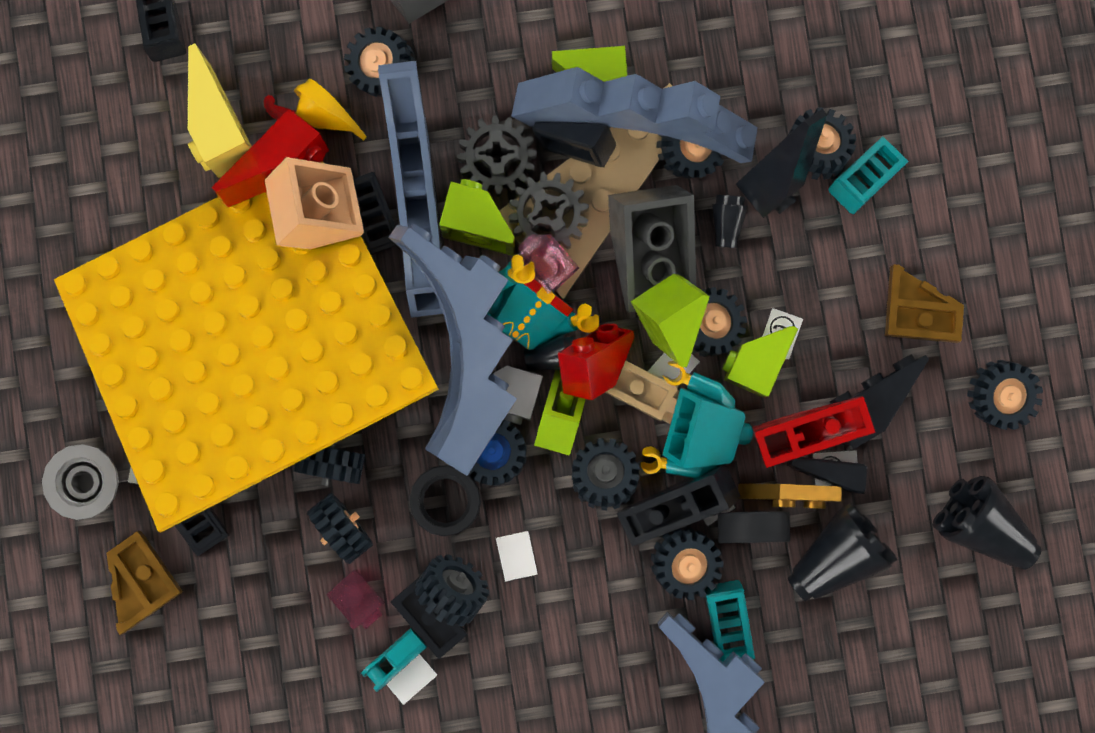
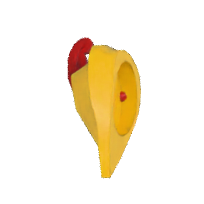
[263,79,367,141]

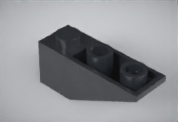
[829,354,929,451]

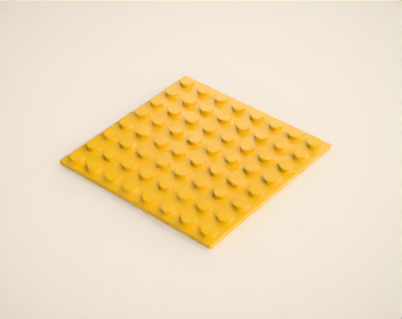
[54,161,439,533]

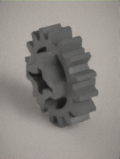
[457,115,537,197]
[509,172,589,254]

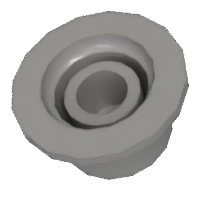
[42,444,119,520]

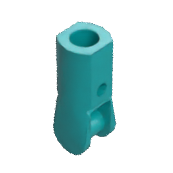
[361,628,428,692]

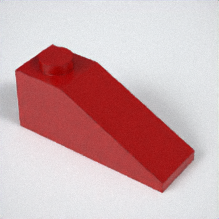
[211,109,329,207]
[752,396,875,468]

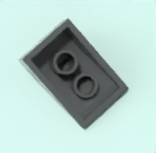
[608,185,696,313]

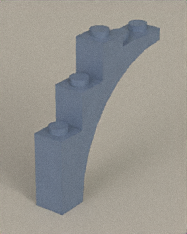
[378,61,443,318]
[511,67,758,163]
[388,224,517,476]
[657,612,765,733]

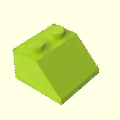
[439,179,515,256]

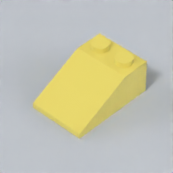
[188,43,252,178]

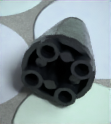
[932,476,1042,570]
[787,503,898,602]

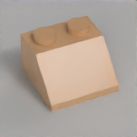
[265,157,364,250]

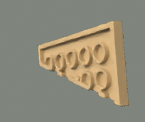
[500,83,672,300]

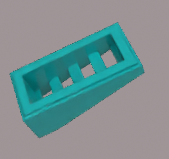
[828,136,909,214]
[704,580,755,661]

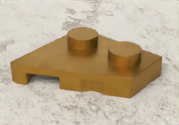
[885,264,964,343]
[738,484,842,509]
[106,531,183,635]

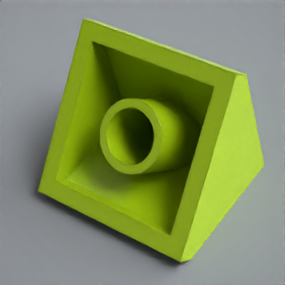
[630,274,710,368]

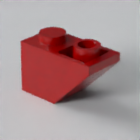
[558,323,634,400]

